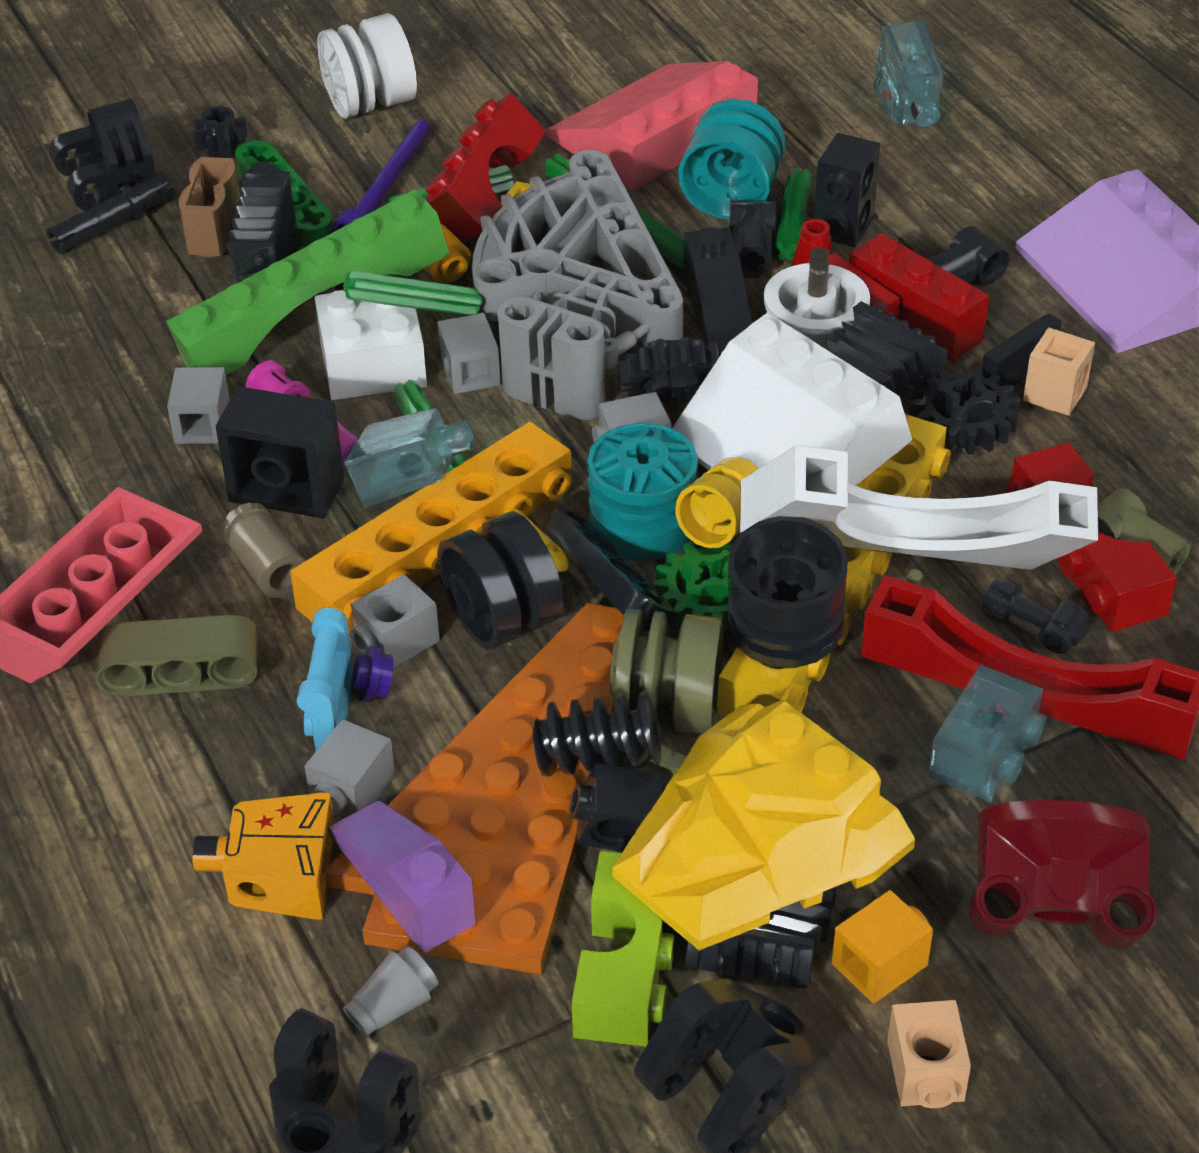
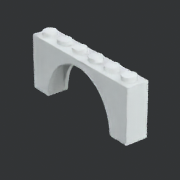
[740,445,1098,570]

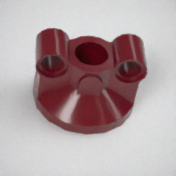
[968,800,1157,949]

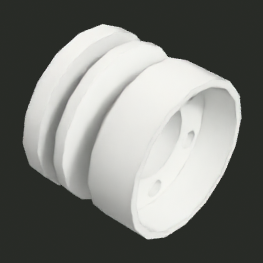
[317,13,417,119]

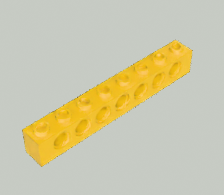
[717,414,951,717]

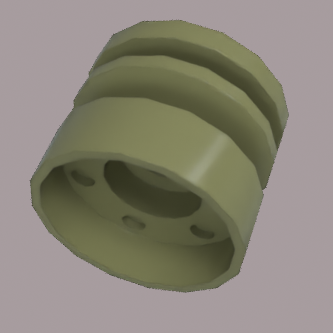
[610,609,724,734]

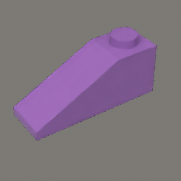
[328,800,475,954]

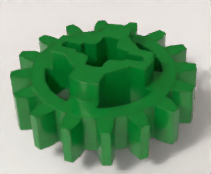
[654,541,732,630]

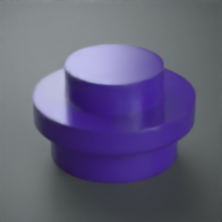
[352,646,394,702]

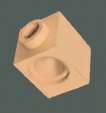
[1023,327,1095,416]
[887,1000,971,1108]

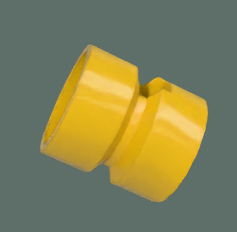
[675,457,759,548]

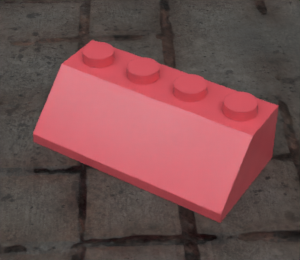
[0,487,202,683]

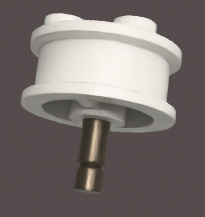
[764,247,870,349]

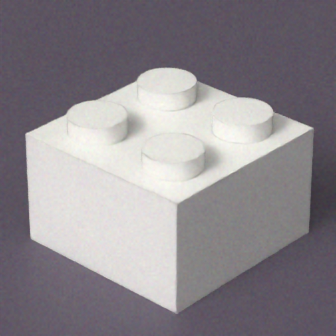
[315,290,427,400]

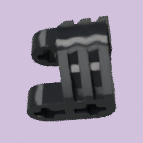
[49,99,156,211]
[634,978,813,1153]
[269,1008,421,1153]

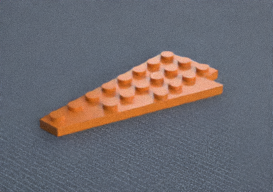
[325,603,624,975]

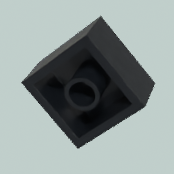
[215,386,345,519]

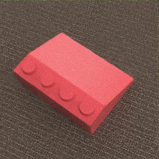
[545,61,758,191]

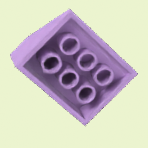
[1015,169,1199,353]

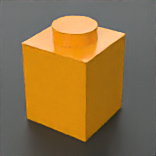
[832,890,933,1004]

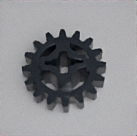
[618,337,724,402]
[910,366,1020,455]

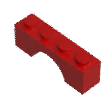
[425,92,546,244]
[1007,442,1177,632]

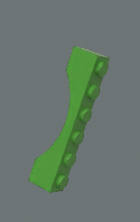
[166,189,449,375]

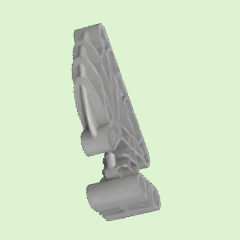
[472,150,683,420]

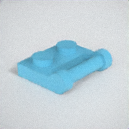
[297,608,353,751]

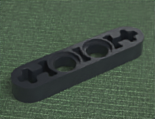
[542,505,674,632]

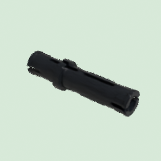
[46,171,175,255]

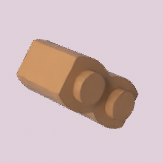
[179,157,239,257]

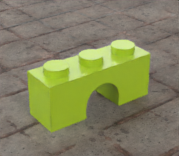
[572,851,675,1047]

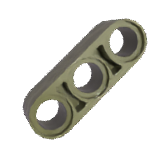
[96,615,258,696]

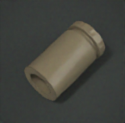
[221,503,305,598]

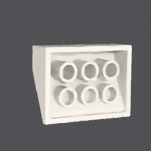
[672,312,912,486]

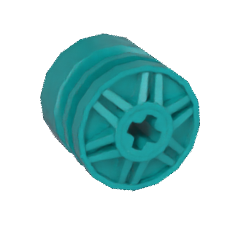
[678,99,786,219]
[587,423,698,562]

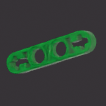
[235,140,333,247]

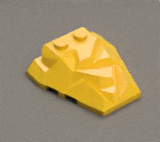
[612,701,915,950]

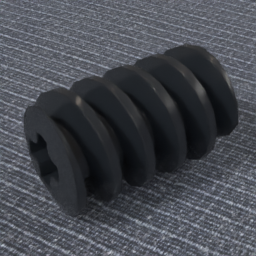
[533,692,662,777]

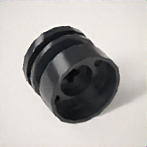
[728,516,848,668]

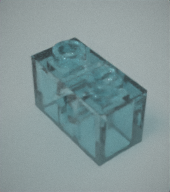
[928,665,1047,803]

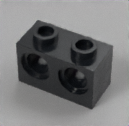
[814,133,880,247]

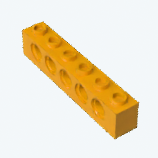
[290,421,572,633]

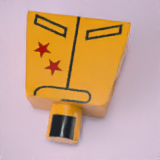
[193,793,335,920]

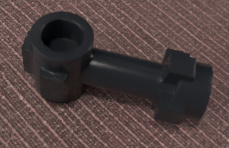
[983,578,1088,654]

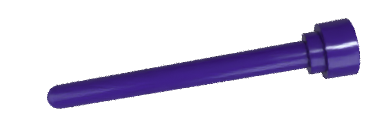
[331,120,430,233]

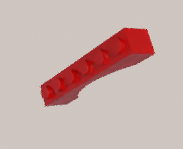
[861,575,1199,760]

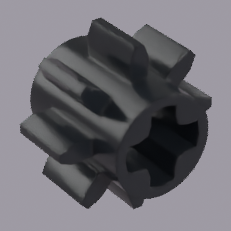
[193,106,248,159]

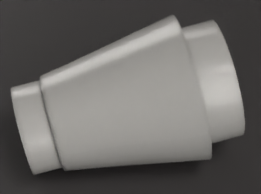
[343,946,439,1037]

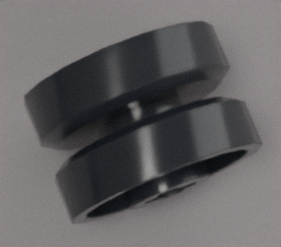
[437,510,564,650]

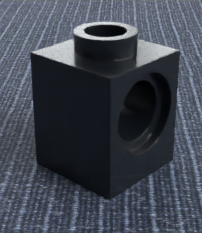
[569,762,663,852]

